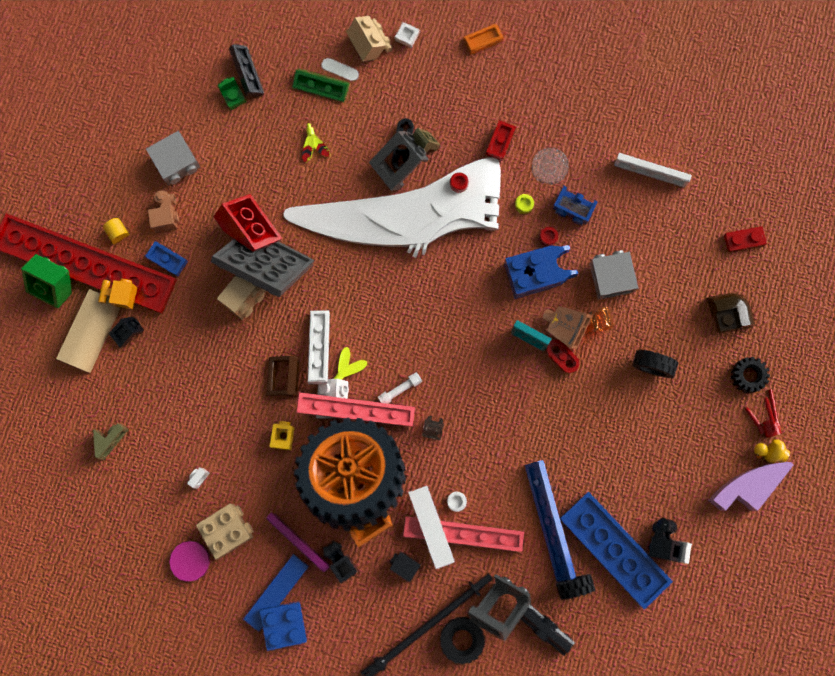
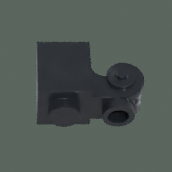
[649,518,684,563]
[323,540,359,584]

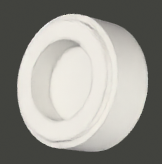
[447,492,467,512]

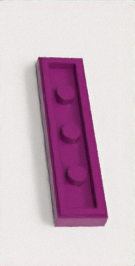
[266,512,331,572]

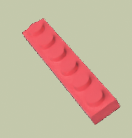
[296,392,415,427]
[403,517,524,552]

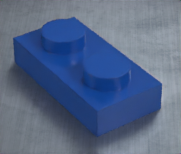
[145,241,188,277]

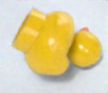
[754,439,790,463]

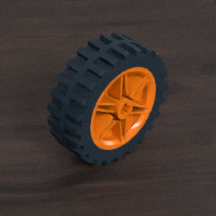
[294,418,406,531]

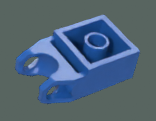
[504,245,578,299]

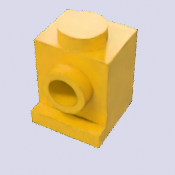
[270,421,295,451]

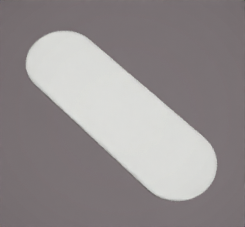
[322,58,359,80]

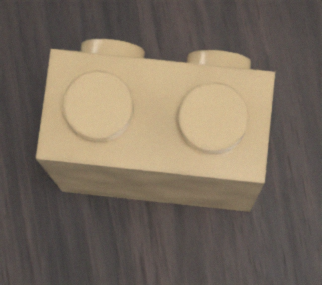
[196,504,254,559]

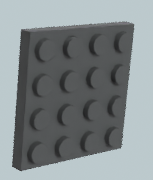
[211,239,314,297]

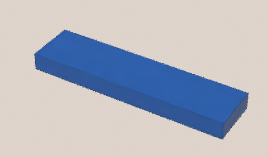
[243,554,309,632]

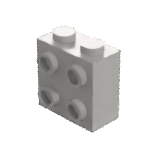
[146,131,200,185]
[589,250,638,300]

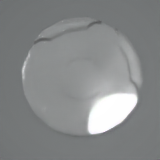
[532,148,569,185]

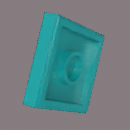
[511,320,551,351]

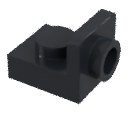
[108,317,144,348]

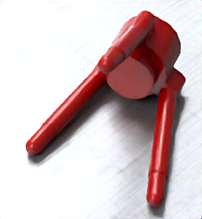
[745,389,782,438]

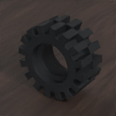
[730,357,770,393]
[556,574,595,600]

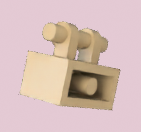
[346,16,392,61]

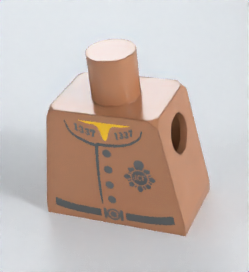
[543,306,593,349]

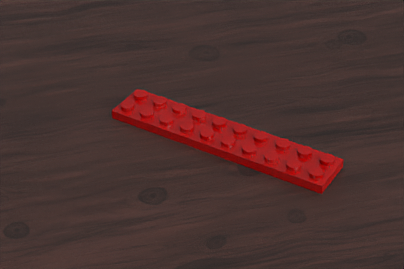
[0,213,177,314]

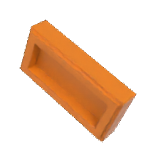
[463,23,504,55]

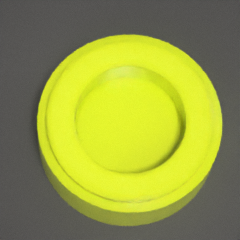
[515,194,534,214]

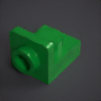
[217,77,246,110]

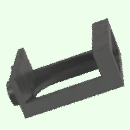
[369,131,429,191]
[468,574,531,642]

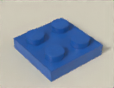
[260,601,307,651]

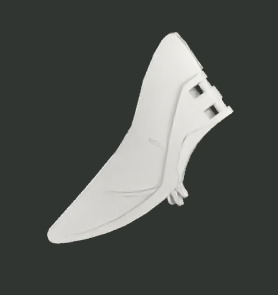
[284,158,501,258]

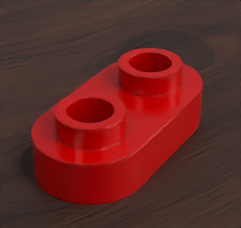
[546,340,580,374]

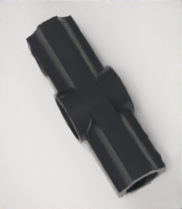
[520,605,575,656]

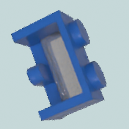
[553,186,598,226]

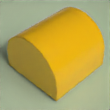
[103,218,130,245]

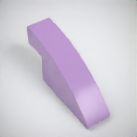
[708,462,794,511]

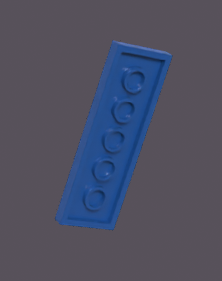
[560,492,673,610]

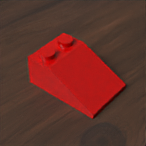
[213,194,282,252]

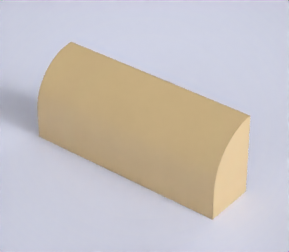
[56,289,120,373]

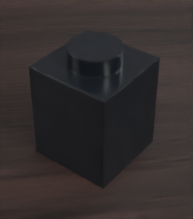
[389,551,421,582]

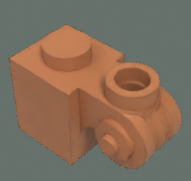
[148,190,179,233]

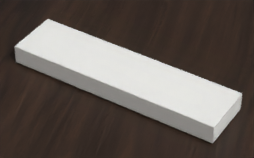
[614,153,692,187]
[308,311,330,384]
[409,486,455,569]

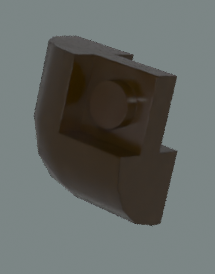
[707,293,756,333]

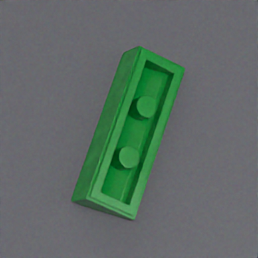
[292,69,350,102]

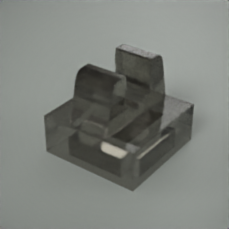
[422,416,444,441]

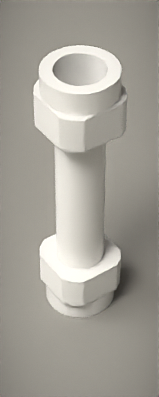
[378,372,423,404]

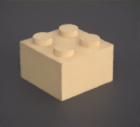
[217,276,266,320]

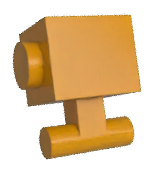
[98,279,137,310]

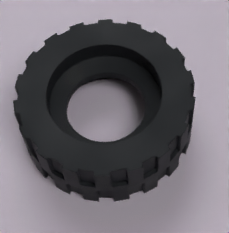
[632,350,679,378]
[440,617,485,664]

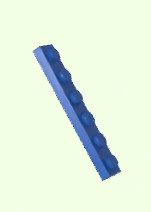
[525,460,576,582]

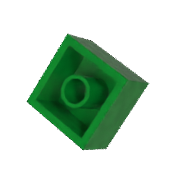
[21,254,72,309]

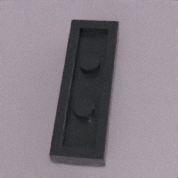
[229,44,264,97]

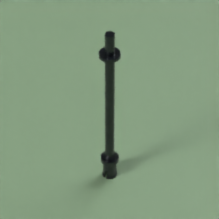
[360,573,493,676]

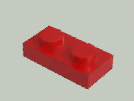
[486,120,516,161]
[724,226,767,253]

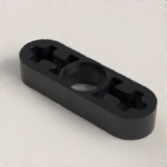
[392,118,414,171]

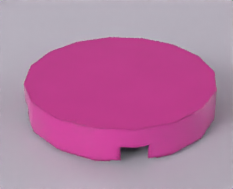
[169,541,210,582]

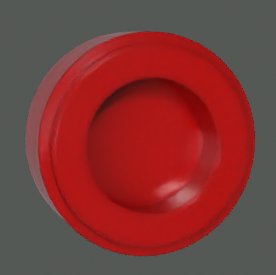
[450,173,469,193]
[539,227,558,246]

